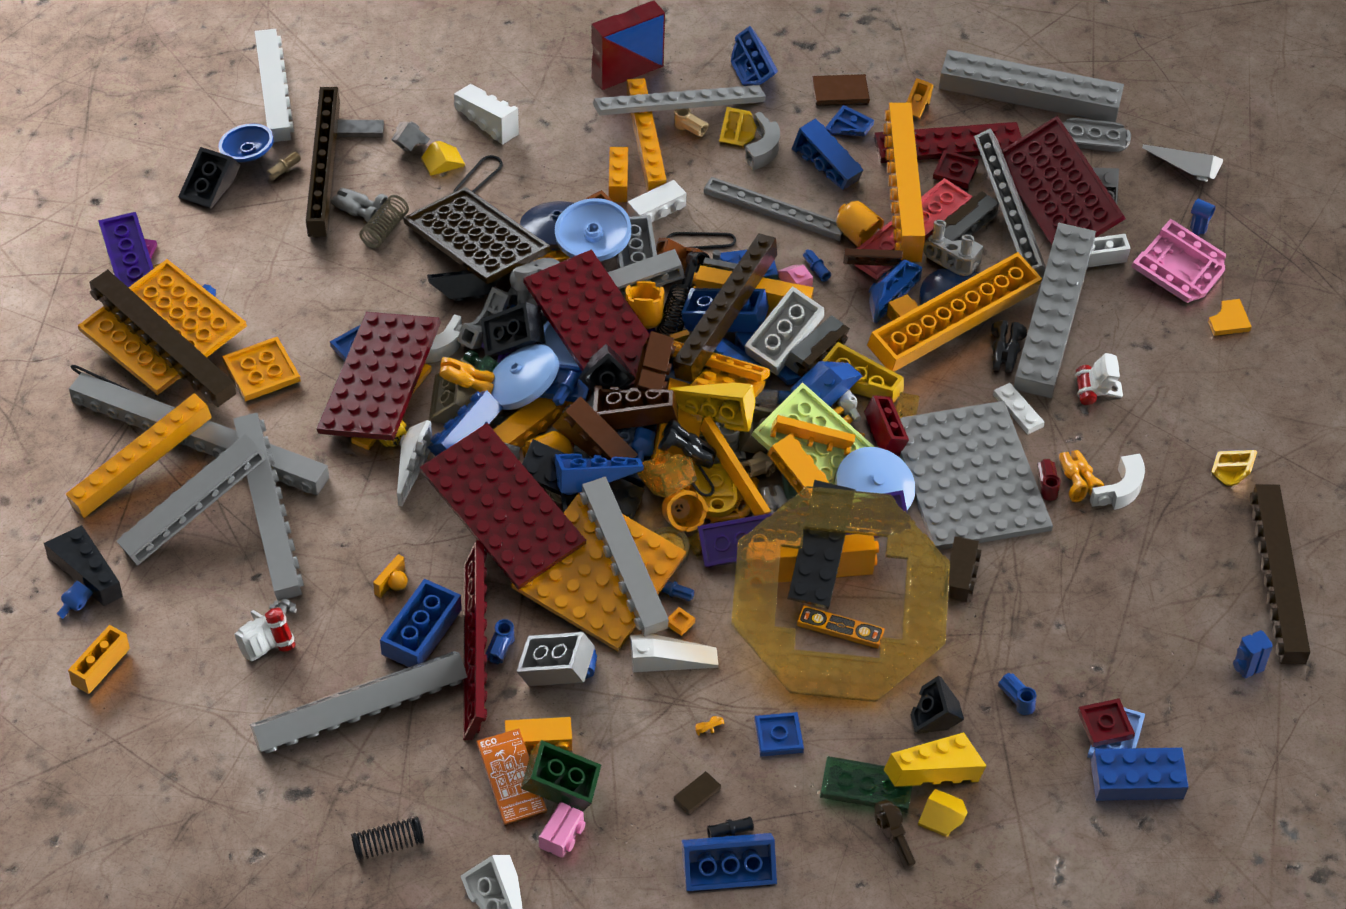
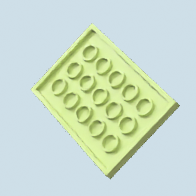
[751,382,874,484]

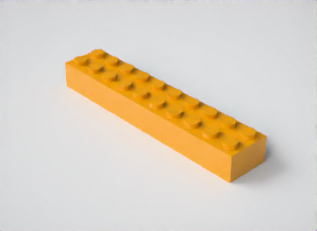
[883,102,925,262]
[867,252,1042,372]

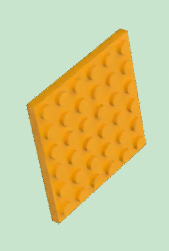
[78,259,247,395]
[511,492,686,652]

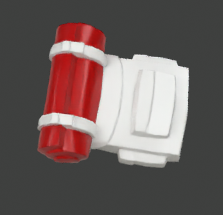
[1075,353,1123,405]
[234,608,296,661]

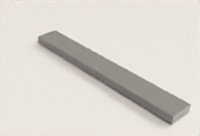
[703,177,844,241]

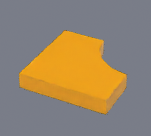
[1208,299,1252,336]

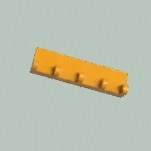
[770,415,855,456]

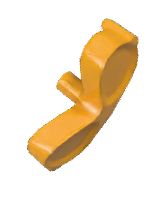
[695,716,724,736]

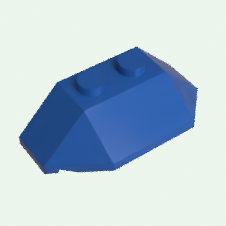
[731,26,778,86]
[869,259,923,324]
[791,361,863,407]

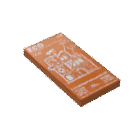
[477,728,547,826]

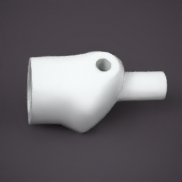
[836,389,861,422]

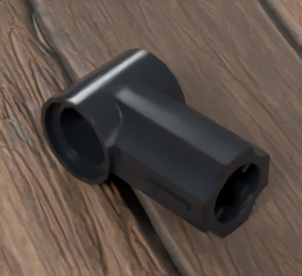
[682,252,710,288]

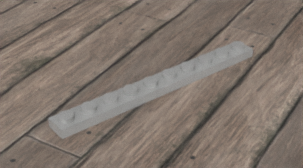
[593,85,766,116]

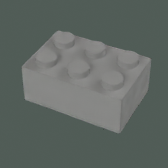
[517,632,595,686]

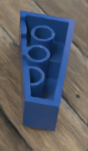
[792,118,863,190]

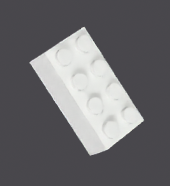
[745,286,824,375]

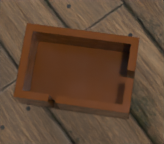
[633,331,676,391]

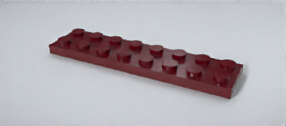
[874,122,1022,163]

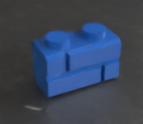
[1233,630,1273,678]

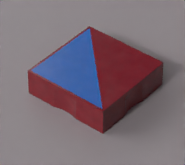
[591,0,665,90]

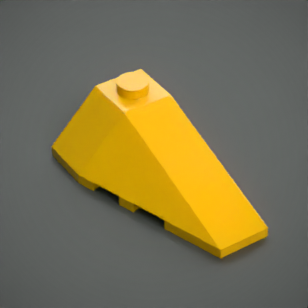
[669,383,755,432]

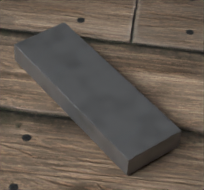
[337,120,384,137]

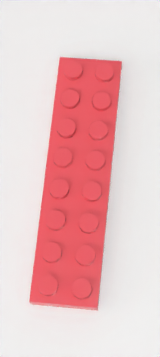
[855,178,973,280]

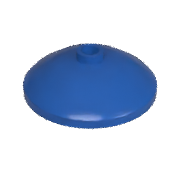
[218,123,274,163]

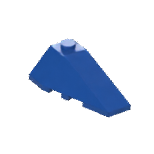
[555,454,644,495]

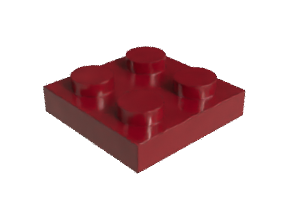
[933,150,979,189]
[1077,698,1135,747]

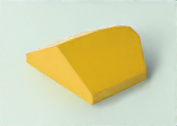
[719,107,757,147]
[421,141,465,176]
[1211,450,1257,486]
[918,789,968,837]

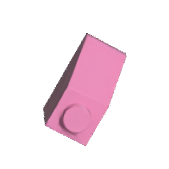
[777,264,813,287]

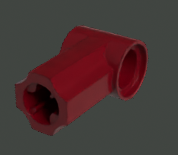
[1037,459,1061,501]

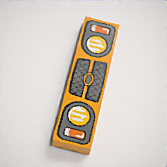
[797,605,885,649]

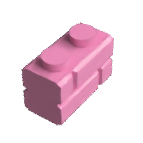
[539,802,586,858]

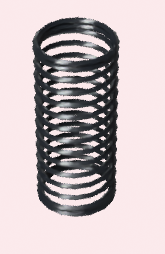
[656,284,691,336]
[351,816,424,861]

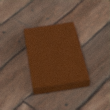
[812,74,870,105]
[843,248,903,266]

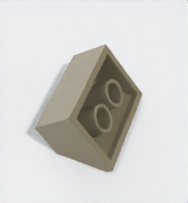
[429,358,478,423]

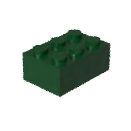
[521,740,602,812]

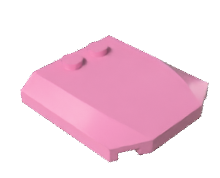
[1131,219,1226,303]

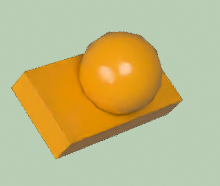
[373,554,408,598]

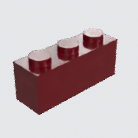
[864,395,909,457]

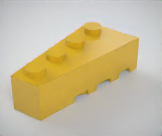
[822,342,904,404]
[884,732,986,787]

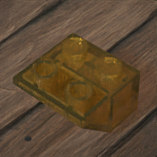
[637,451,697,498]

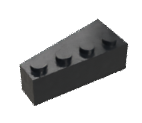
[44,525,123,606]

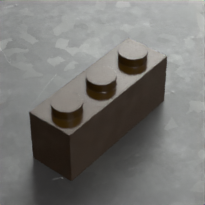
[942,536,982,602]

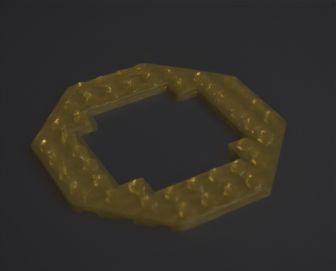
[731,486,950,702]

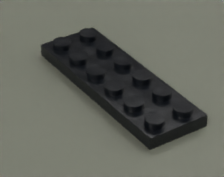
[522,439,645,520]
[787,480,856,609]

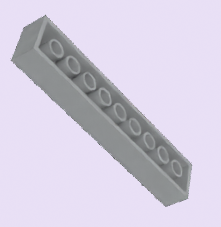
[939,50,1124,122]
[1014,223,1096,398]

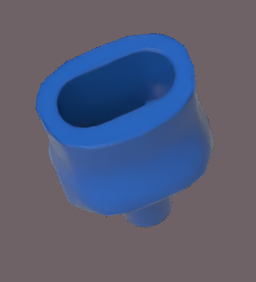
[630,428,656,464]
[56,581,93,619]

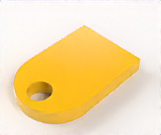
[693,464,737,517]

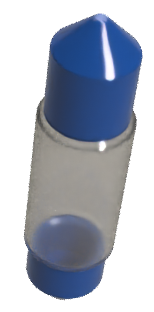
[755,389,791,405]

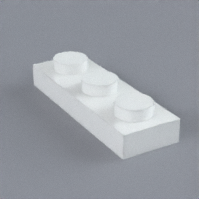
[993,383,1045,435]

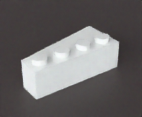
[454,84,519,145]

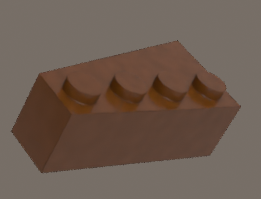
[593,386,679,430]
[552,396,638,460]

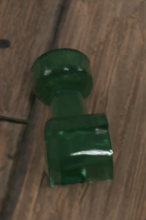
[463,350,499,372]

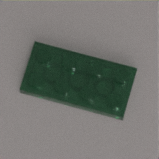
[820,756,912,813]

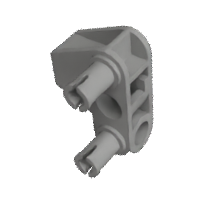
[923,220,983,276]
[510,258,560,305]

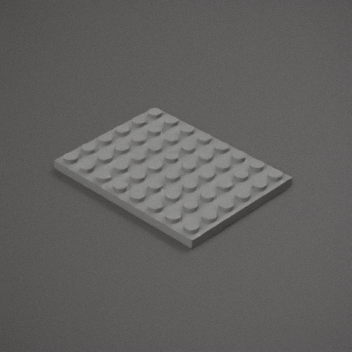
[900,401,1053,551]

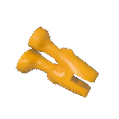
[439,357,494,394]
[1059,450,1105,502]

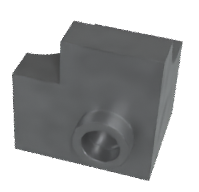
[391,121,430,151]

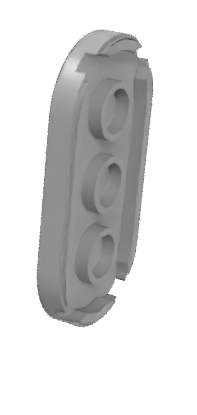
[1062,118,1131,152]

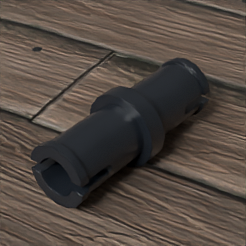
[707,816,754,838]

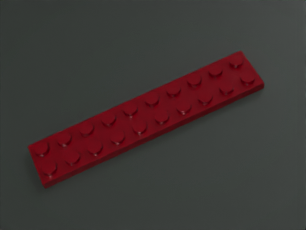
[463,540,487,740]

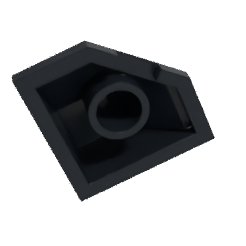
[579,343,636,392]
[910,676,964,734]

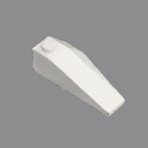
[1142,144,1223,182]
[397,420,432,506]
[630,634,718,672]
[461,855,523,909]

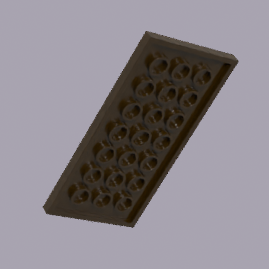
[403,187,551,284]

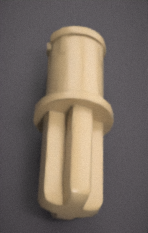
[266,152,301,180]

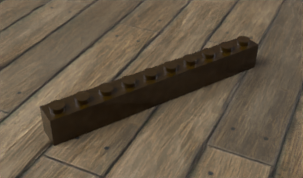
[306,87,340,237]
[673,233,778,383]
[89,269,236,407]
[1249,484,1310,664]

